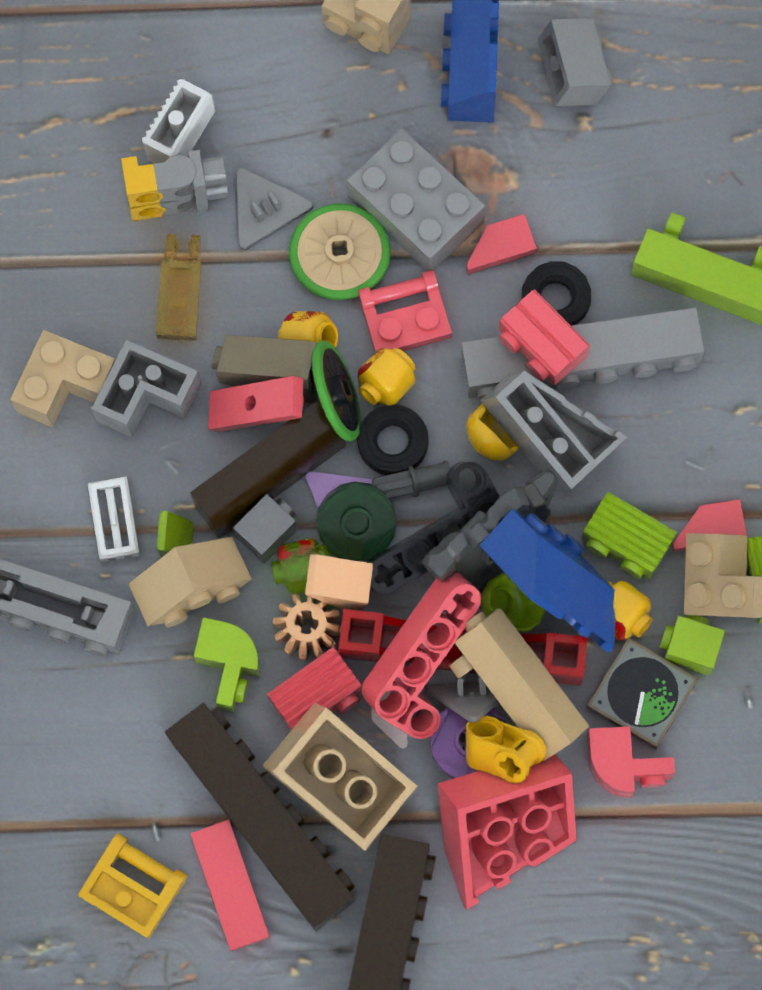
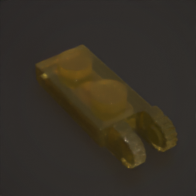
[156,234,202,341]

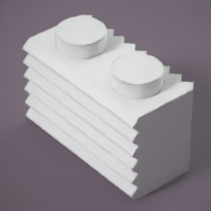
[142,79,215,163]

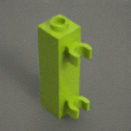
[631,212,762,325]

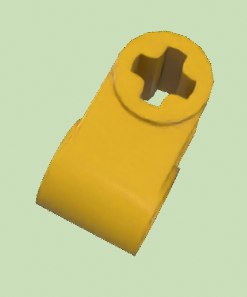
[466,716,547,784]

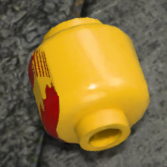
[278,311,338,348]
[357,348,416,405]
[608,581,653,641]

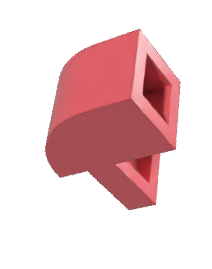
[587,726,675,798]

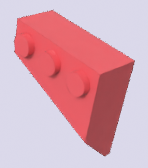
[438,754,576,910]

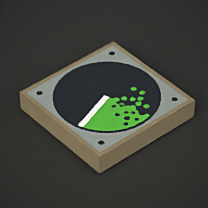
[586,638,698,750]

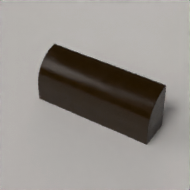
[190,399,346,539]

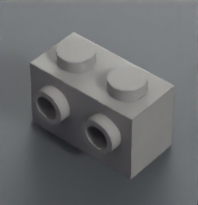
[537,18,612,106]

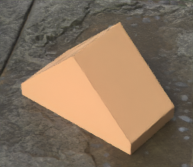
[305,555,373,611]

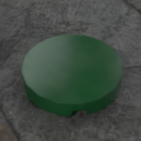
[316,481,396,561]

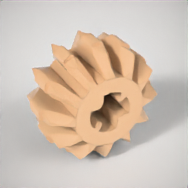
[273,593,341,661]

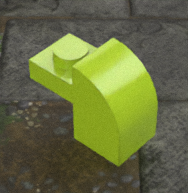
[193,617,260,713]

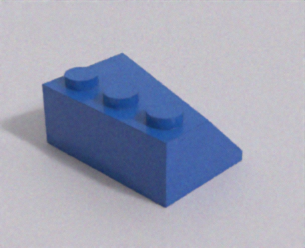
[441,0,499,123]
[479,509,615,653]

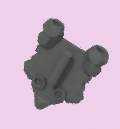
[422,470,556,596]

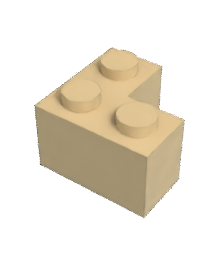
[322,0,411,55]
[10,330,116,428]
[684,533,762,618]
[129,537,252,628]

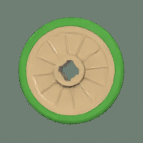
[289,203,391,300]

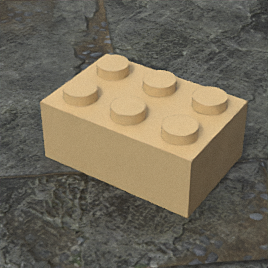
[262,702,417,850]

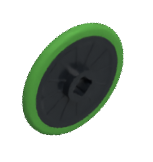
[312,341,361,441]

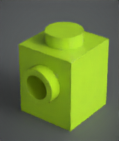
[659,615,725,676]

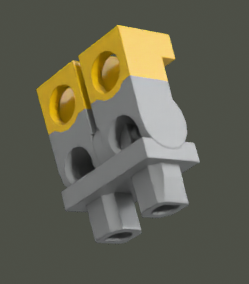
[121,149,228,221]

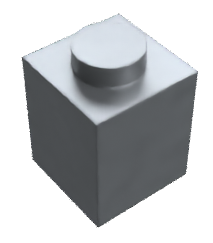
[233,494,297,564]

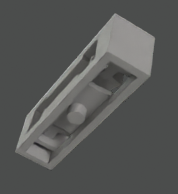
[0,559,135,657]

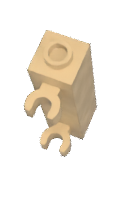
[449,607,589,762]

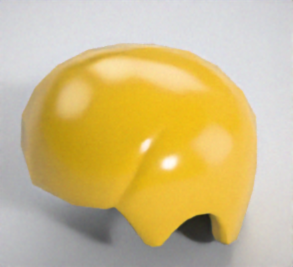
[466,404,519,461]

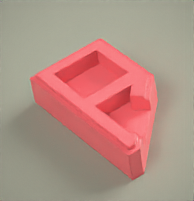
[466,214,537,274]
[672,499,747,552]

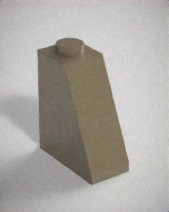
[212,335,317,403]

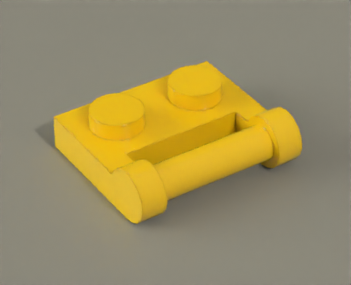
[78,833,188,939]

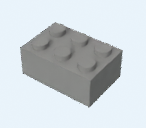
[347,129,485,271]

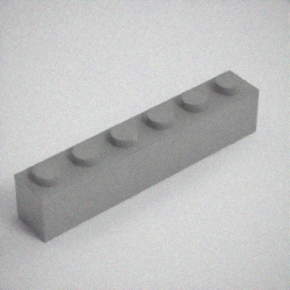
[461,307,705,400]

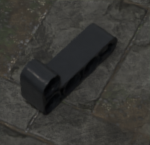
[366,462,500,594]

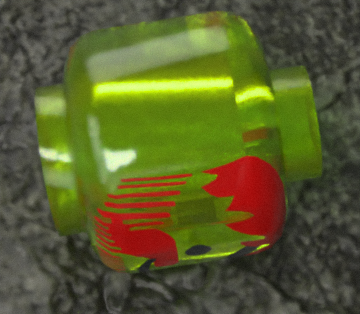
[271,537,330,594]

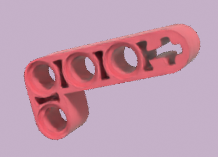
[362,571,481,739]

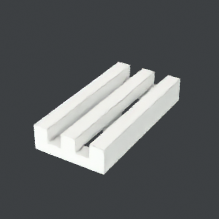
[87,476,140,562]

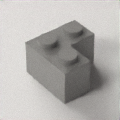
[91,340,202,438]

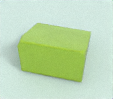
[157,511,194,558]

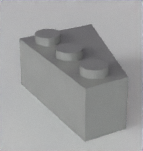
[480,371,627,491]

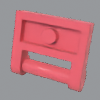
[358,269,452,352]

